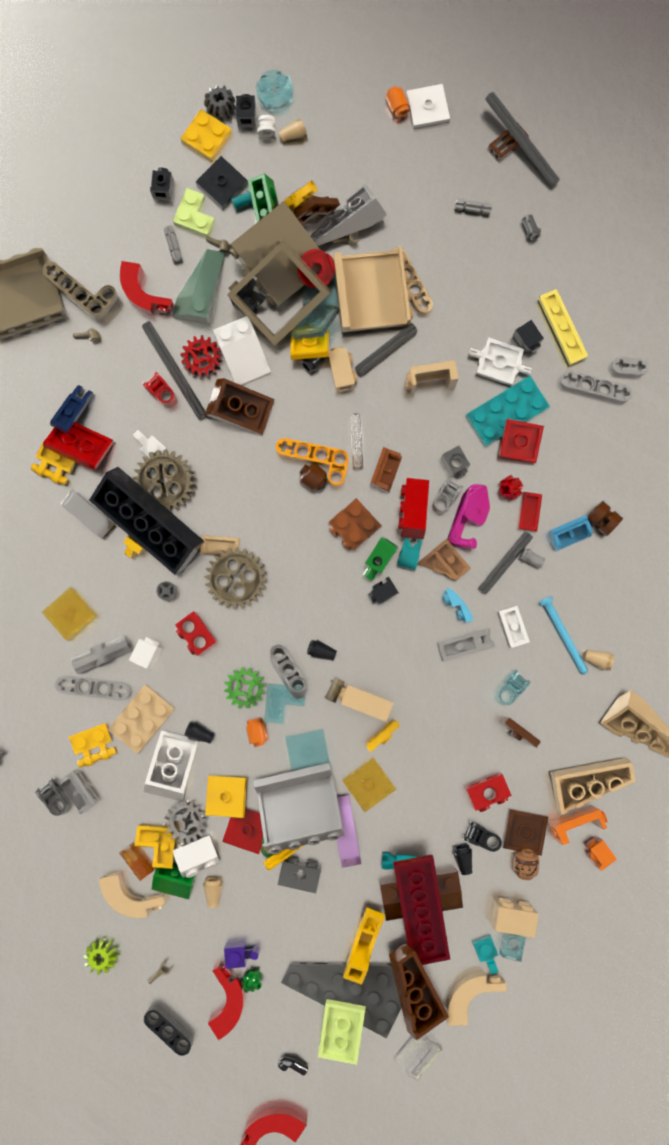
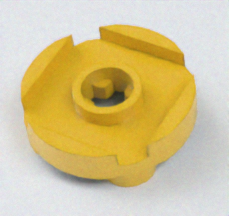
[282,180,318,210]

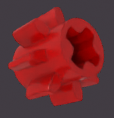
[499,475,523,500]

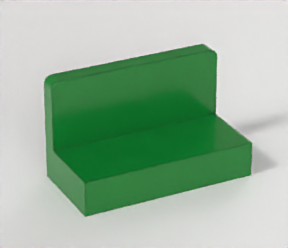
[151,864,196,899]

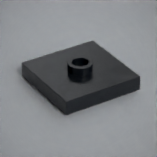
[195,156,248,209]

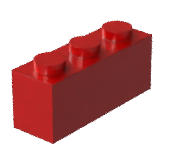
[398,478,429,539]

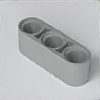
[60,489,114,539]
[270,644,307,699]

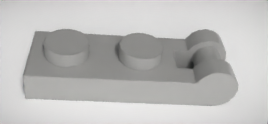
[438,628,495,661]

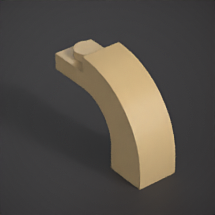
[99,872,168,918]
[446,971,507,1026]

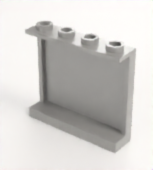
[253,763,345,854]

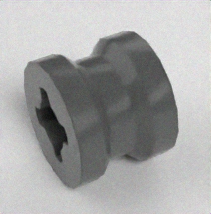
[156,581,178,601]

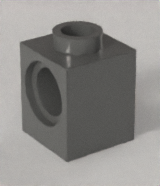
[441,445,470,477]

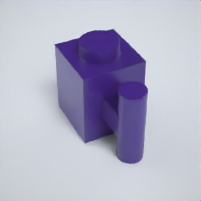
[224,941,260,969]

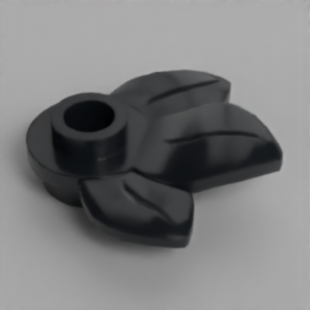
[230,279,266,314]

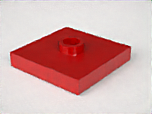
[499,419,544,463]
[222,807,263,855]

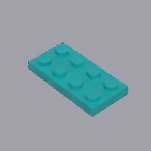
[466,375,550,447]

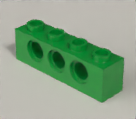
[248,173,279,222]

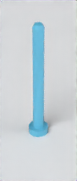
[539,596,588,675]

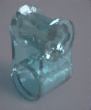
[495,669,531,705]

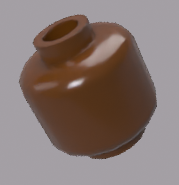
[299,463,328,491]

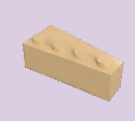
[550,758,636,815]

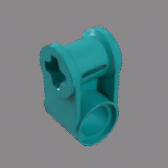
[397,537,422,570]

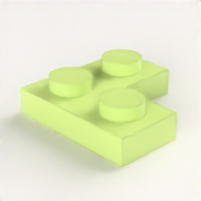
[173,188,215,237]

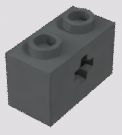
[277,857,321,894]

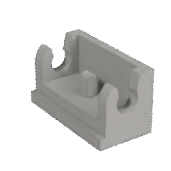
[58,769,99,814]

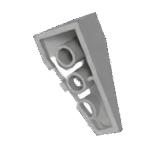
[310,184,387,246]

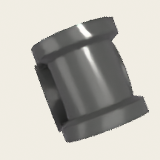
[35,778,71,816]

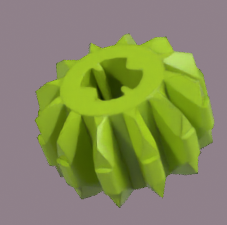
[83,939,118,975]

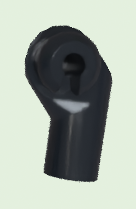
[278,1056,308,1076]

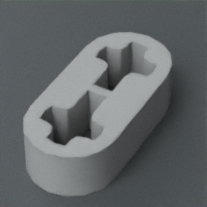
[611,357,648,377]

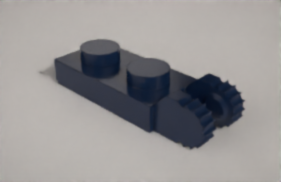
[50,385,93,434]

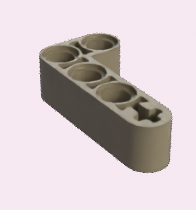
[42,262,118,320]

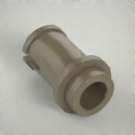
[325,677,345,703]

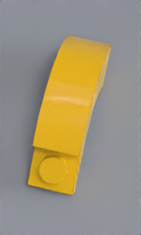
[343,908,385,985]

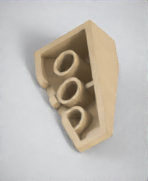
[601,690,669,757]

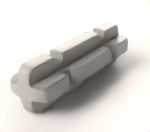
[455,198,492,214]
[163,225,182,263]

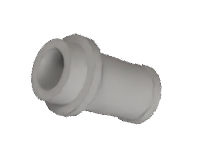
[520,548,546,569]

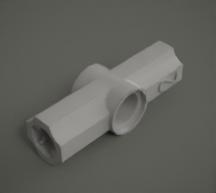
[71,635,132,674]

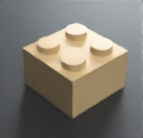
[490,897,539,938]

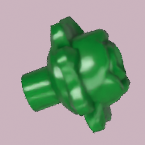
[242,970,262,993]

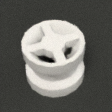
[257,115,276,138]

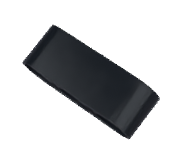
[144,1004,193,1056]

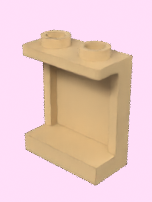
[405,360,459,395]

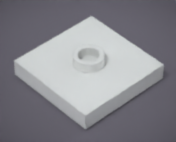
[406,84,450,128]

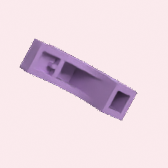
[337,795,361,868]

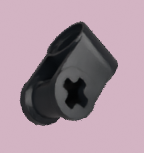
[462,821,502,852]

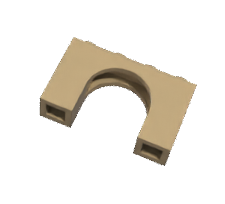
[338,685,394,722]

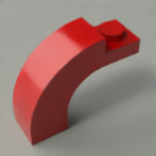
[120,261,174,316]
[208,962,245,1040]
[239,1107,307,1145]

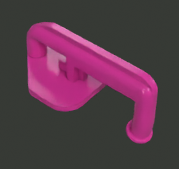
[448,484,490,549]

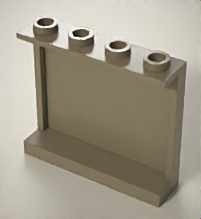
[229,201,321,307]
[0,248,67,338]

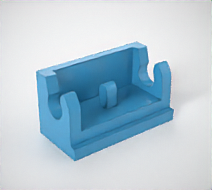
[548,515,593,551]

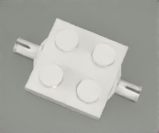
[469,337,532,386]

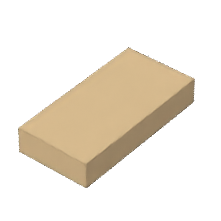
[200,535,240,556]

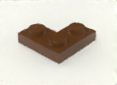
[293,196,340,224]

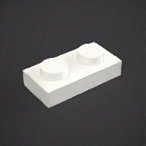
[498,606,530,648]

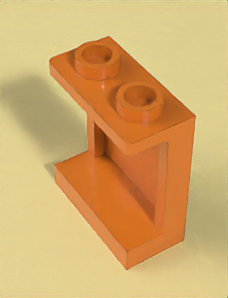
[548,805,608,845]

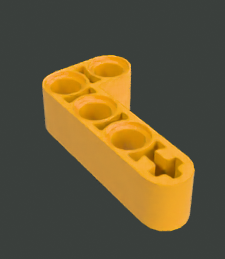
[276,438,349,488]

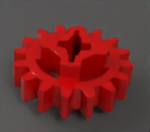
[180,335,222,378]

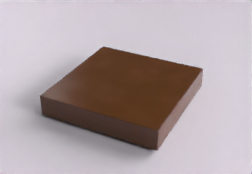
[502,809,548,856]

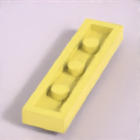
[538,289,588,365]

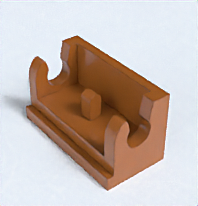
[370,447,402,492]

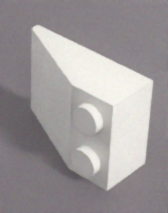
[213,316,271,385]
[144,730,198,801]

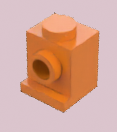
[586,837,617,871]

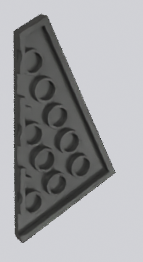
[281,963,401,1039]

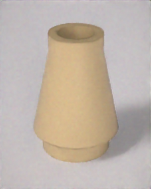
[278,119,307,142]
[585,650,615,671]
[203,877,223,908]

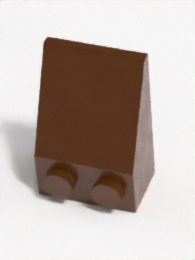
[205,378,275,435]

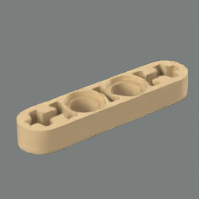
[393,248,433,315]

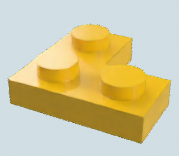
[135,826,176,869]

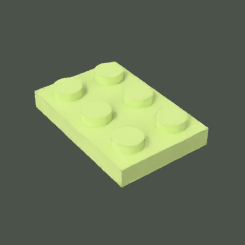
[318,999,366,1065]

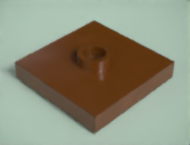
[499,717,541,748]

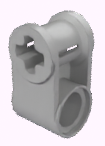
[432,477,464,515]

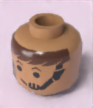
[513,849,540,880]

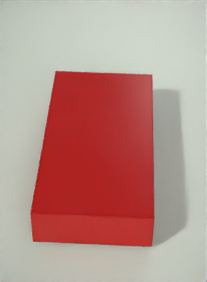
[517,492,542,532]

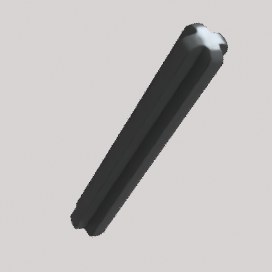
[355,323,417,376]
[479,532,533,594]

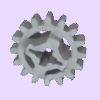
[163,800,207,845]

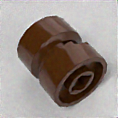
[587,500,623,536]

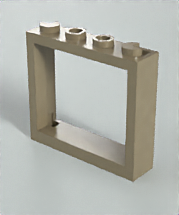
[227,239,331,346]

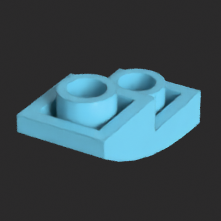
[443,588,474,623]

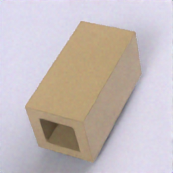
[328,346,358,392]

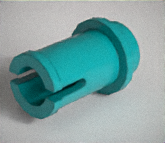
[231,190,253,210]

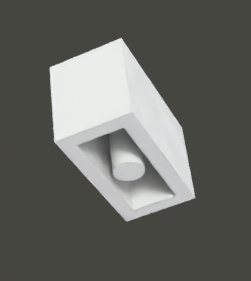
[129,637,163,669]
[173,836,220,878]

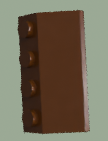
[379,868,463,921]

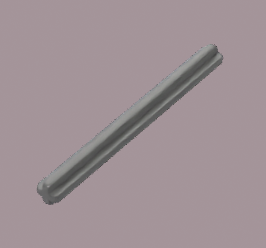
[485,92,560,186]
[142,321,206,419]

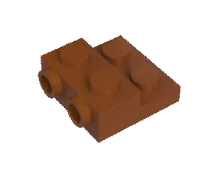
[328,498,382,552]

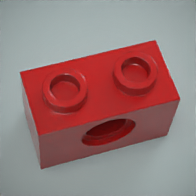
[464,772,512,812]

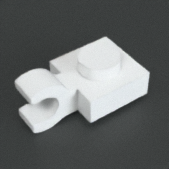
[133,430,167,458]

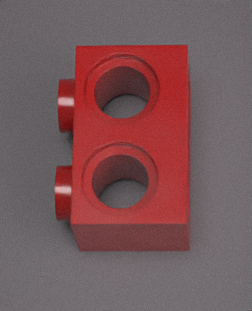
[175,611,218,656]

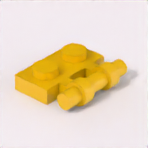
[30,440,77,486]
[69,723,117,768]

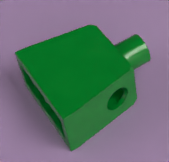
[363,537,399,581]

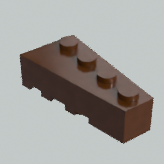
[389,943,449,1041]

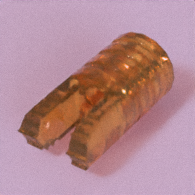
[119,842,154,881]

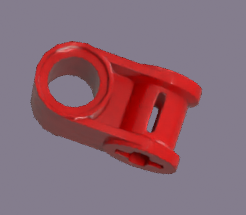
[142,371,177,408]

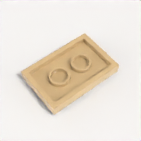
[108,684,175,754]

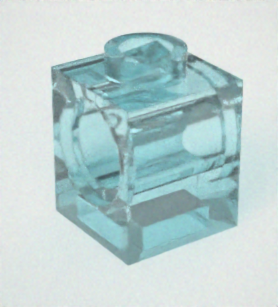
[499,933,526,962]

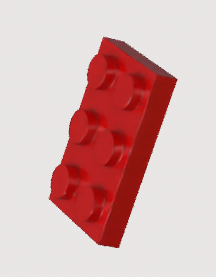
[43,422,113,470]

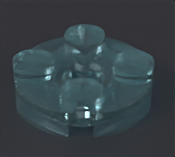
[256,70,293,109]

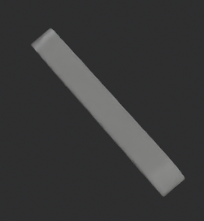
[559,371,633,403]
[55,676,131,700]

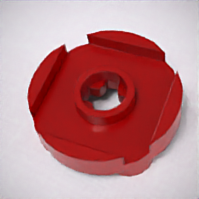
[297,249,335,289]

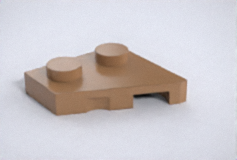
[418,539,471,580]

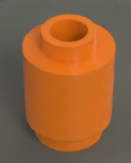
[385,86,409,117]
[246,718,268,747]

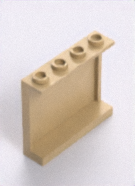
[333,245,413,332]

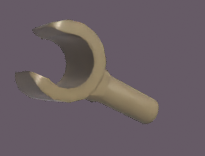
[333,232,359,246]
[206,236,230,254]
[73,328,100,342]
[147,961,171,984]

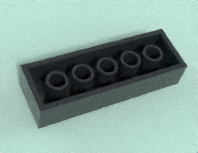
[89,467,204,575]

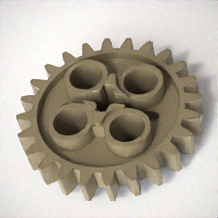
[133,450,195,511]
[204,547,267,609]

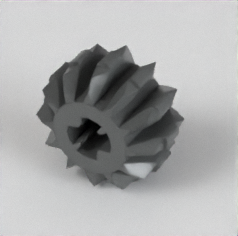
[204,85,235,119]

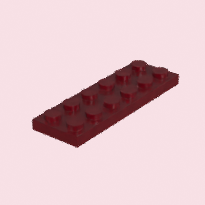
[393,854,451,965]

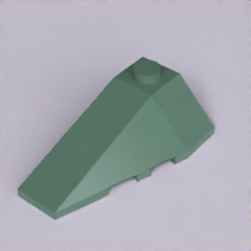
[172,249,225,325]

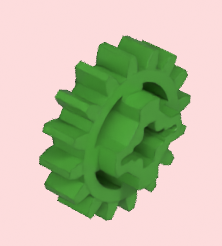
[224,667,266,709]

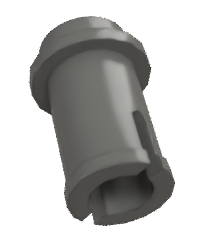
[521,214,541,240]

